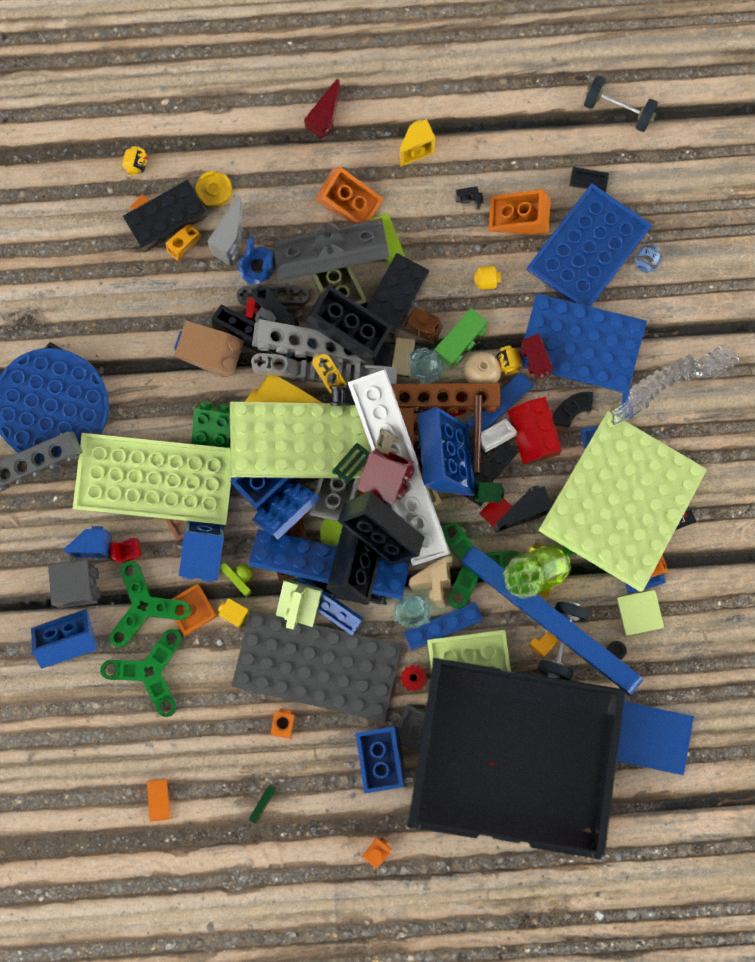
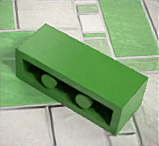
[434,308,488,368]

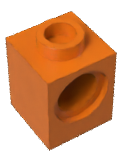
[270,708,295,739]

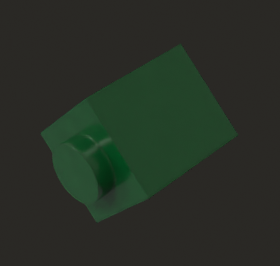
[474,482,504,503]

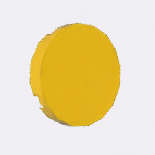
[195,171,232,208]

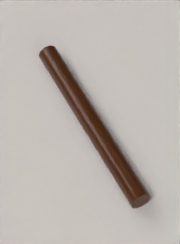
[473,395,482,472]

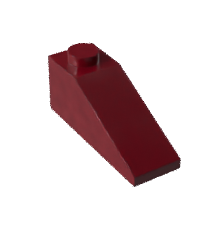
[304,79,340,139]

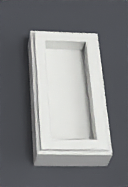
[481,419,517,453]

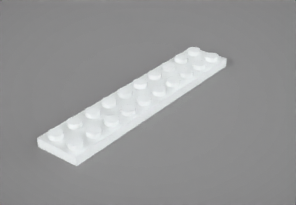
[348,369,450,566]

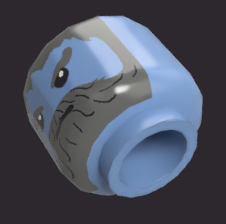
[635,244,663,273]

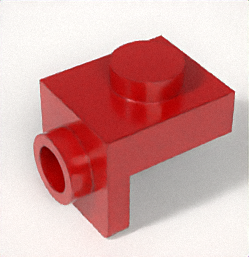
[109,537,142,564]

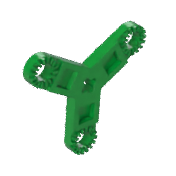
[442,523,523,609]
[109,561,192,648]
[100,629,182,717]

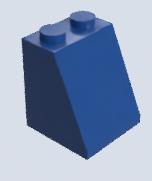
[179,521,224,582]

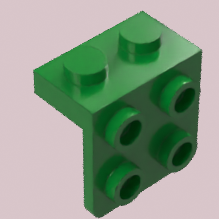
[191,400,230,448]

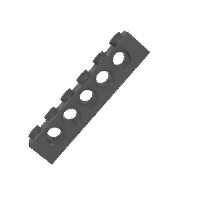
[0,431,83,492]

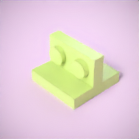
[276,578,323,629]

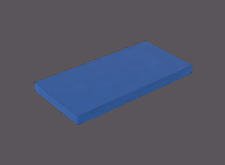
[617,701,694,775]

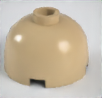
[464,352,501,383]

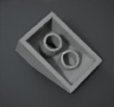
[207,196,245,265]
[309,478,360,521]

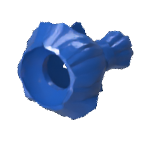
[237,237,276,284]

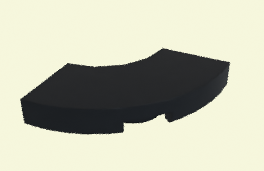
[552,392,593,428]

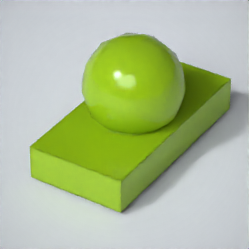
[220,562,253,597]

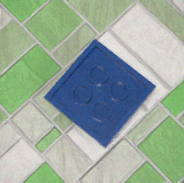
[252,481,320,540]

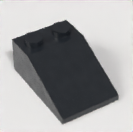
[494,485,552,533]

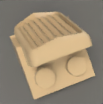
[409,555,452,608]

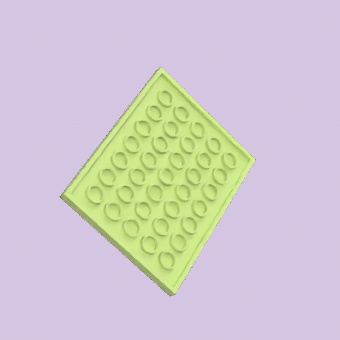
[538,411,707,592]

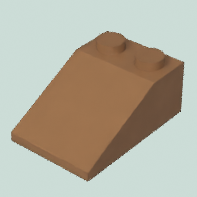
[174,321,244,378]

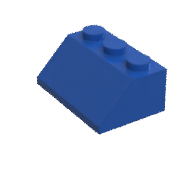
[31,609,97,669]

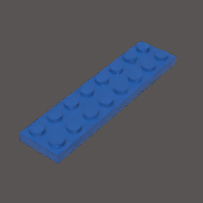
[249,529,410,600]

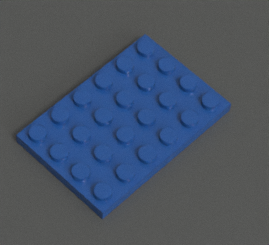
[526,183,652,307]
[520,294,647,394]

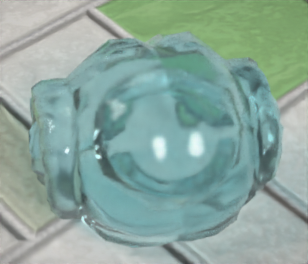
[409,347,443,384]
[393,594,431,628]

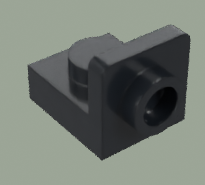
[455,186,484,210]

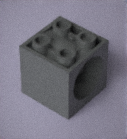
[48,560,101,608]

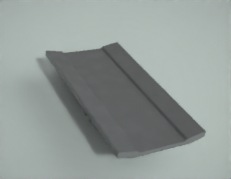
[273,218,390,281]

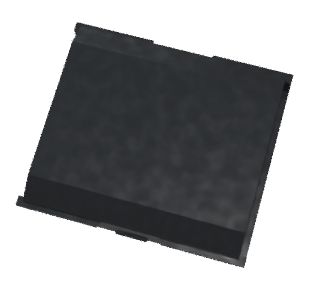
[407,658,626,860]

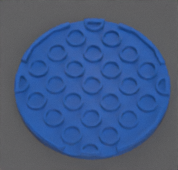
[0,348,109,462]

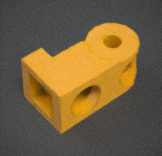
[166,224,201,262]
[528,630,558,658]

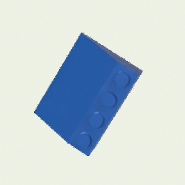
[417,407,476,496]

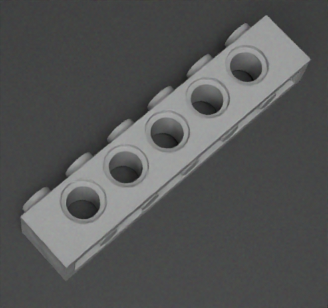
[252,319,366,368]

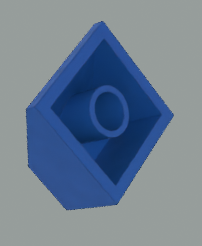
[64,526,112,558]

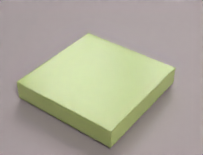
[616,590,664,636]

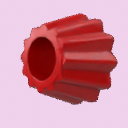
[400,664,427,692]

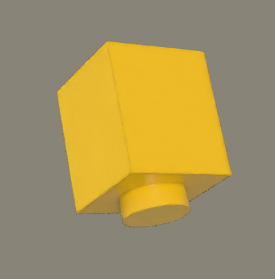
[218,598,250,628]

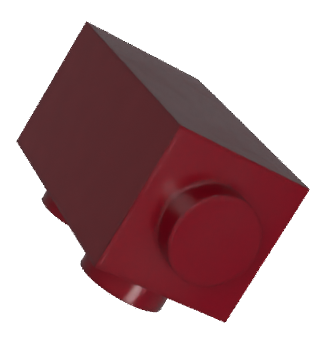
[519,334,553,380]

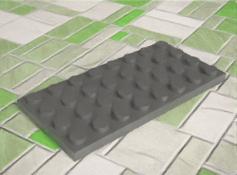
[231,610,402,722]

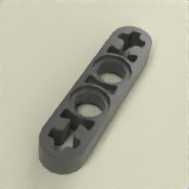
[236,287,310,306]

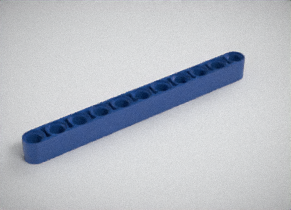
[461,546,643,696]

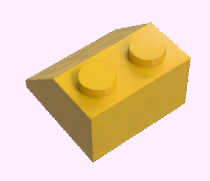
[399,119,436,167]

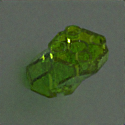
[503,545,571,598]

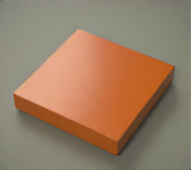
[172,583,218,637]

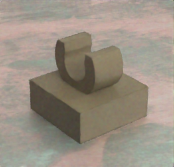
[375,429,400,454]

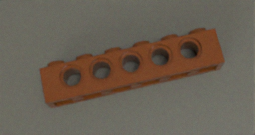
[391,383,500,414]

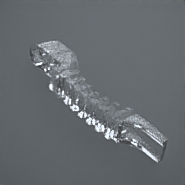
[611,344,739,425]

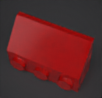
[507,396,562,465]

